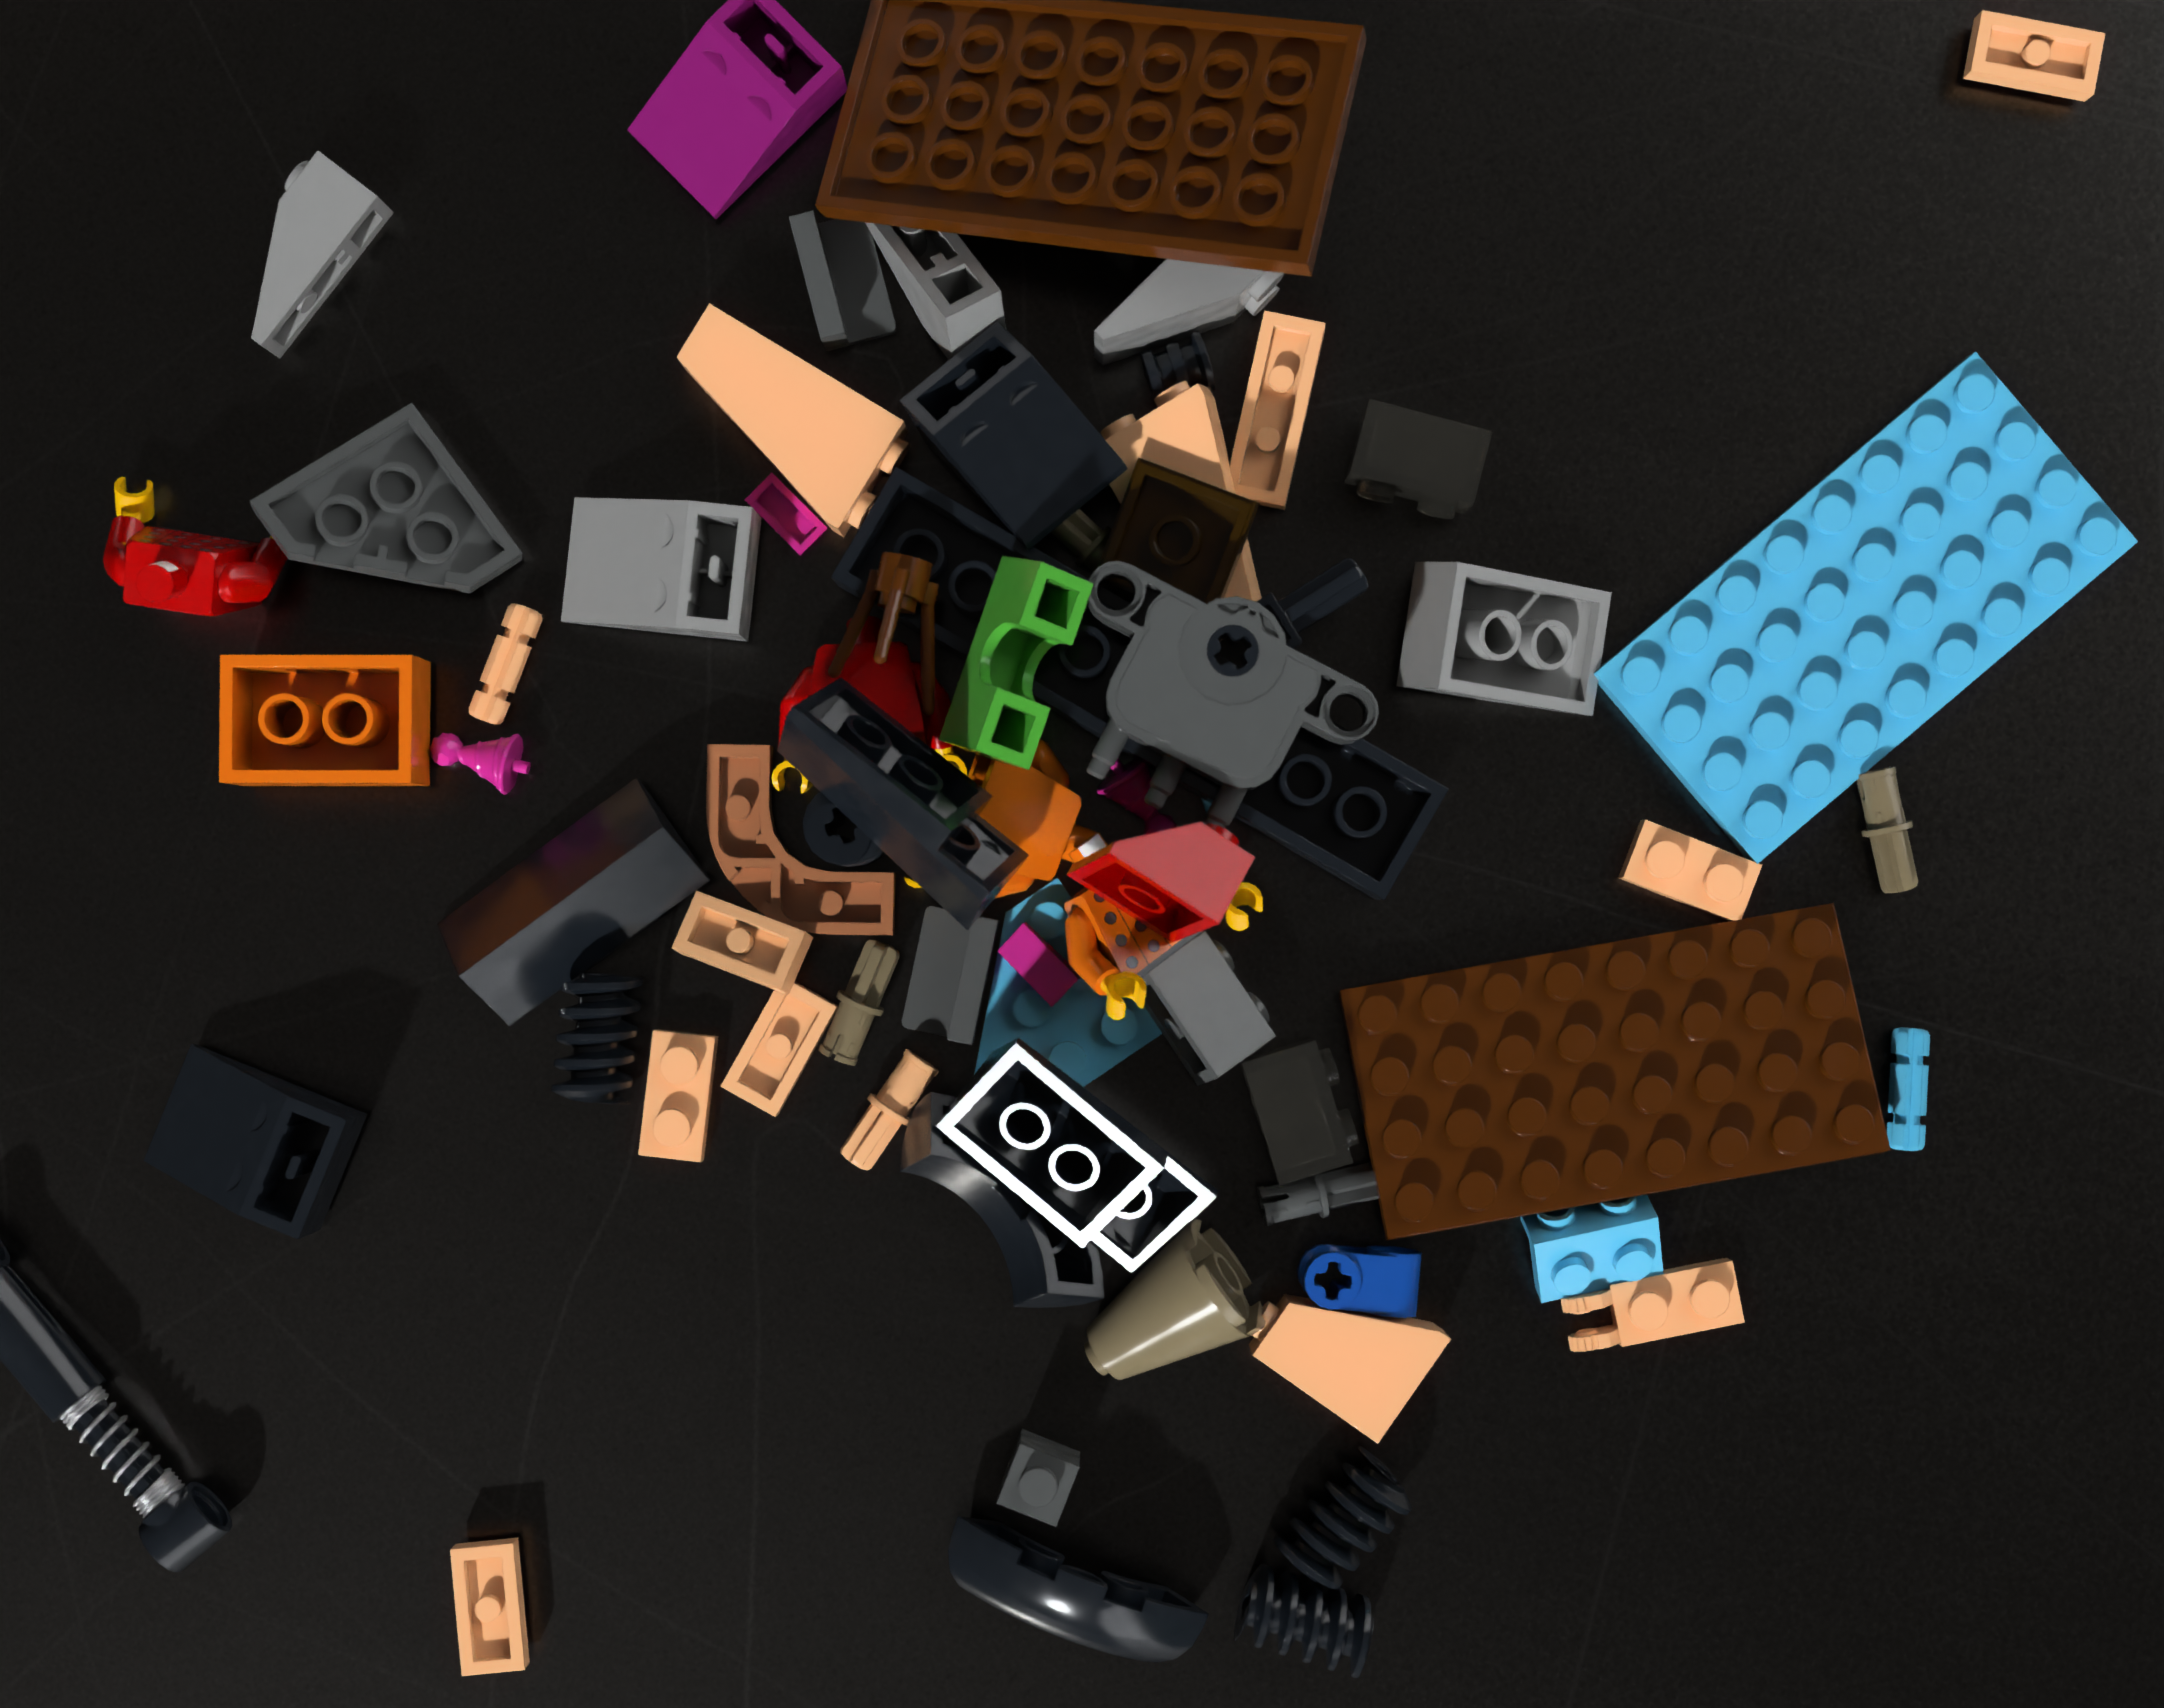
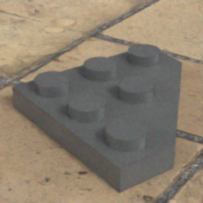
[250,403,523,594]

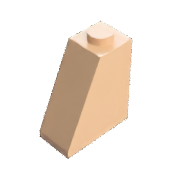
[1249,1294,1451,1444]

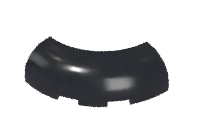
[900,1092,1104,1308]
[948,1516,1209,1663]

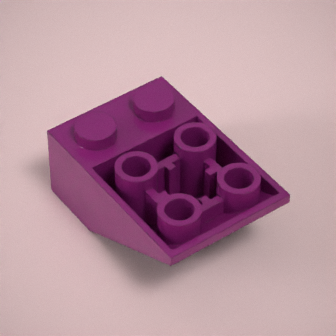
[627,0,847,219]

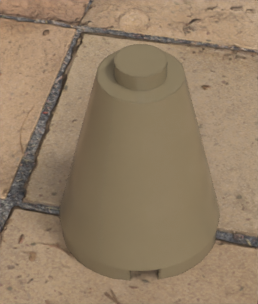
[1084,1219,1265,1380]

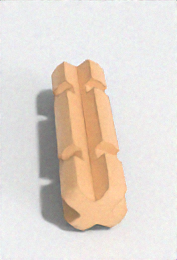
[469,603,542,725]

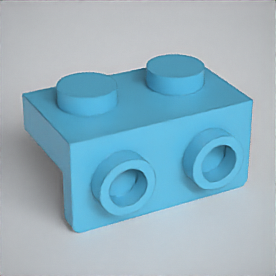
[1520,1194,1664,1303]

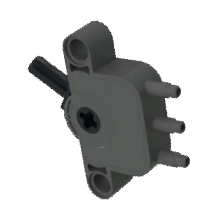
[1087,558,1379,828]

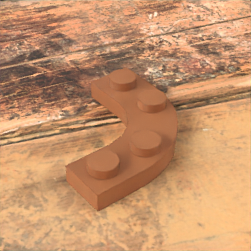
[706,744,896,936]

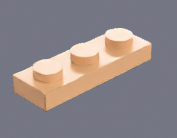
[1230,310,1326,510]

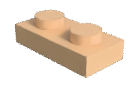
[1963,10,2105,102]
[1618,819,1762,921]
[672,891,813,995]
[720,982,838,1117]
[638,1029,719,1162]
[450,1538,530,1676]

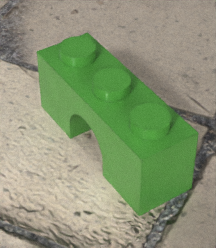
[939,556,1094,770]

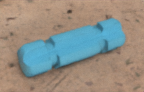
[1887,1027,1930,1151]

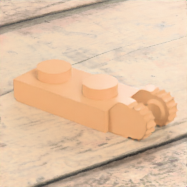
[1560,1258,1745,1352]

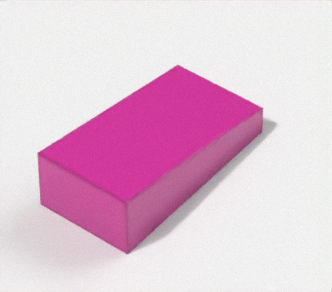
[744,473,827,555]
[997,922,1081,1007]

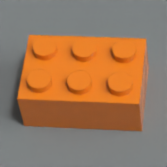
[219,655,431,786]

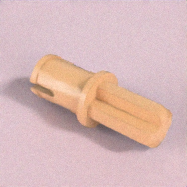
[840,1049,939,1171]

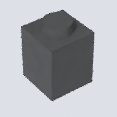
[997,1429,1080,1527]

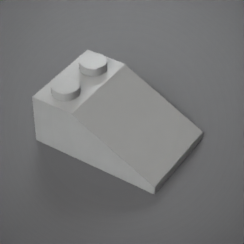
[1094,259,1284,366]
[1396,562,1612,716]

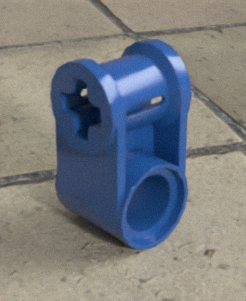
[1297,1244,1422,1318]

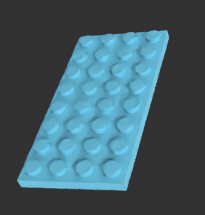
[1594,351,2138,864]

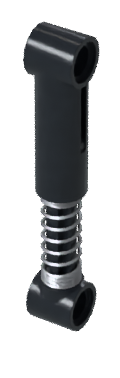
[0,1239,232,1573]

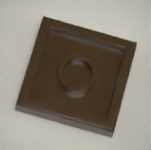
[1098,458,1260,604]

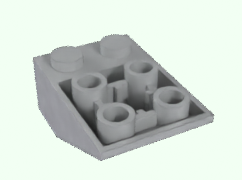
[561,497,762,642]

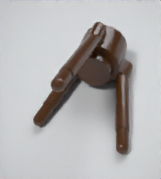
[828,552,939,716]

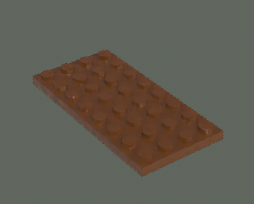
[815,0,1367,277]
[1338,903,1891,1241]

